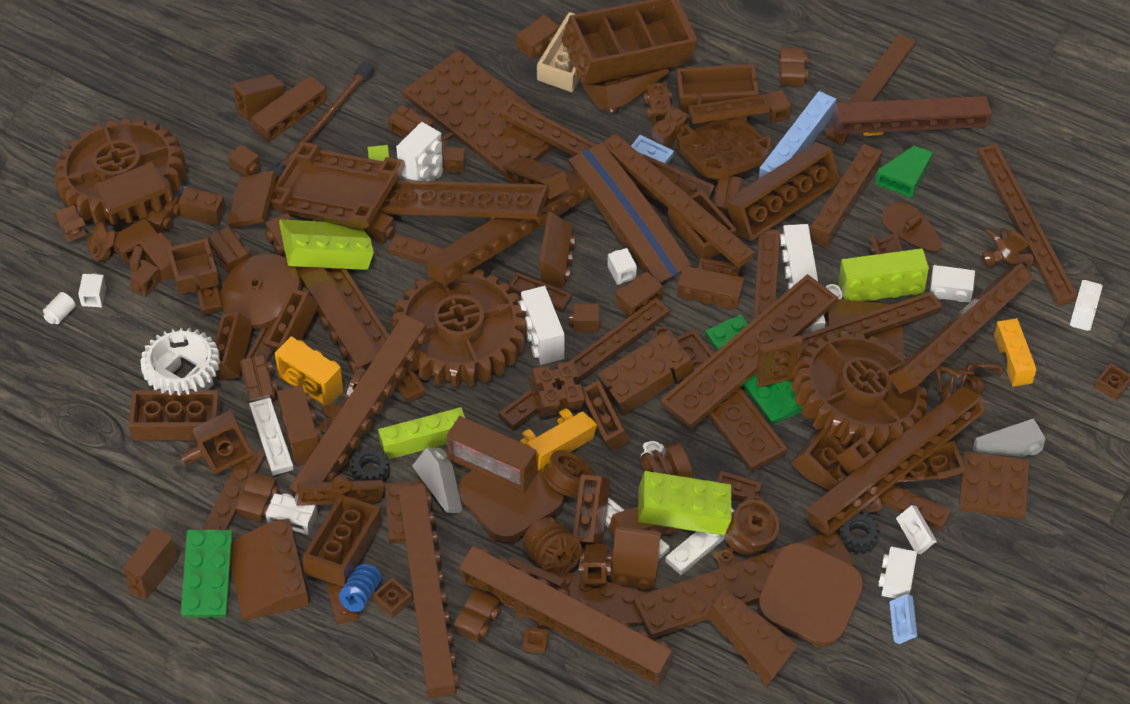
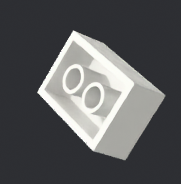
[397,122,444,181]
[518,286,564,365]

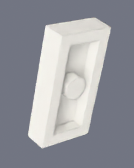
[896,505,936,554]

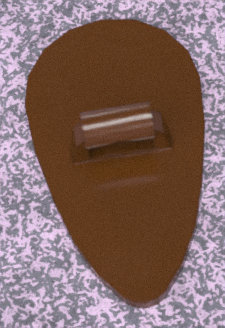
[881,202,941,253]

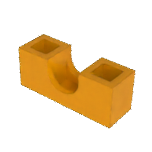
[994,318,1036,387]

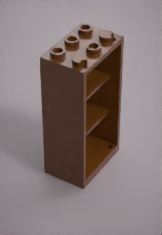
[561,0,698,86]

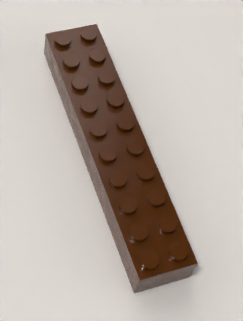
[459,546,673,687]

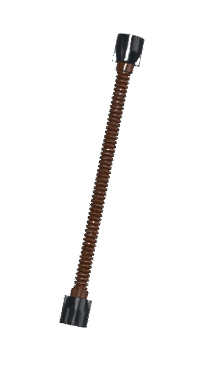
[268,62,375,183]

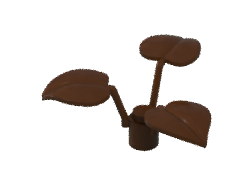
[935,363,1002,404]

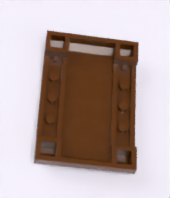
[269,142,406,229]

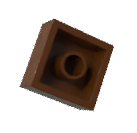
[1095,363,1130,401]
[372,577,413,619]

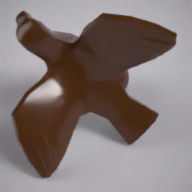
[982,228,1034,272]

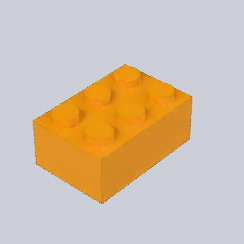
[275,336,344,406]

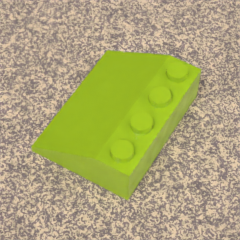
[279,219,374,270]

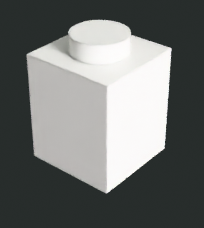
[608,248,637,285]
[78,274,106,307]

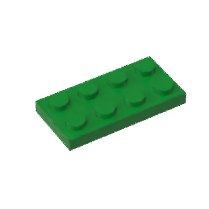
[181,530,233,618]

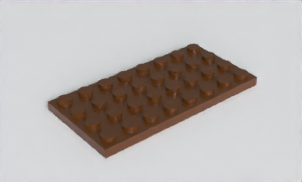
[402,50,555,178]

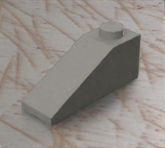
[973,418,1046,457]
[412,447,462,513]

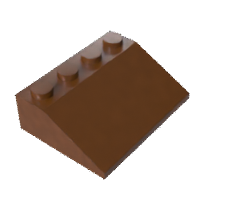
[231,518,309,621]

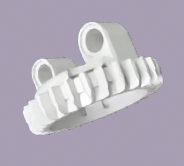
[141,328,220,396]

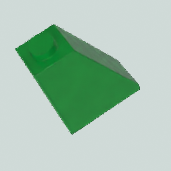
[875,146,933,198]

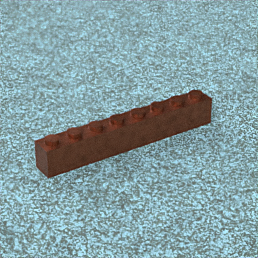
[832,96,992,134]

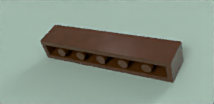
[810,144,882,249]

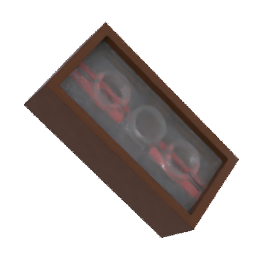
[447,415,537,493]

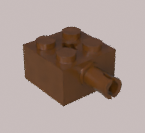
[180,410,253,474]

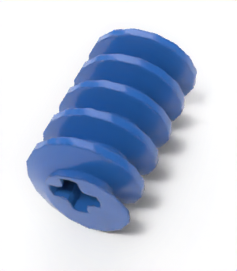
[339,564,382,612]

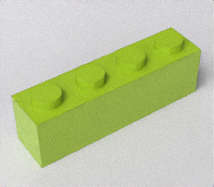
[378,407,465,460]

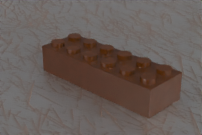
[726,142,840,241]

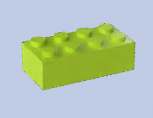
[838,249,929,301]
[638,471,731,535]

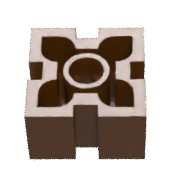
[529,361,585,417]

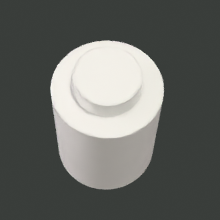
[43,292,75,324]

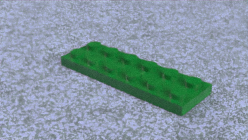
[705,314,804,426]

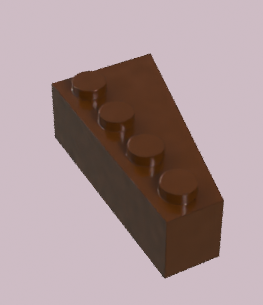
[706,589,798,687]

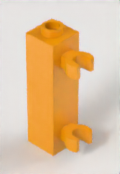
[520,408,597,471]

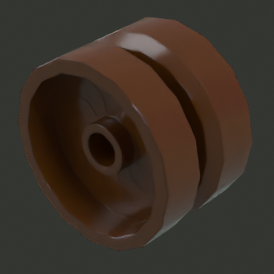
[724,499,780,556]

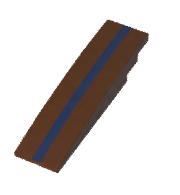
[568,142,692,284]

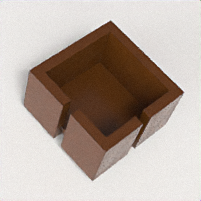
[166,238,219,295]

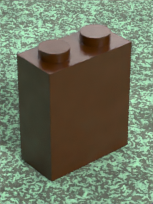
[123,527,178,600]

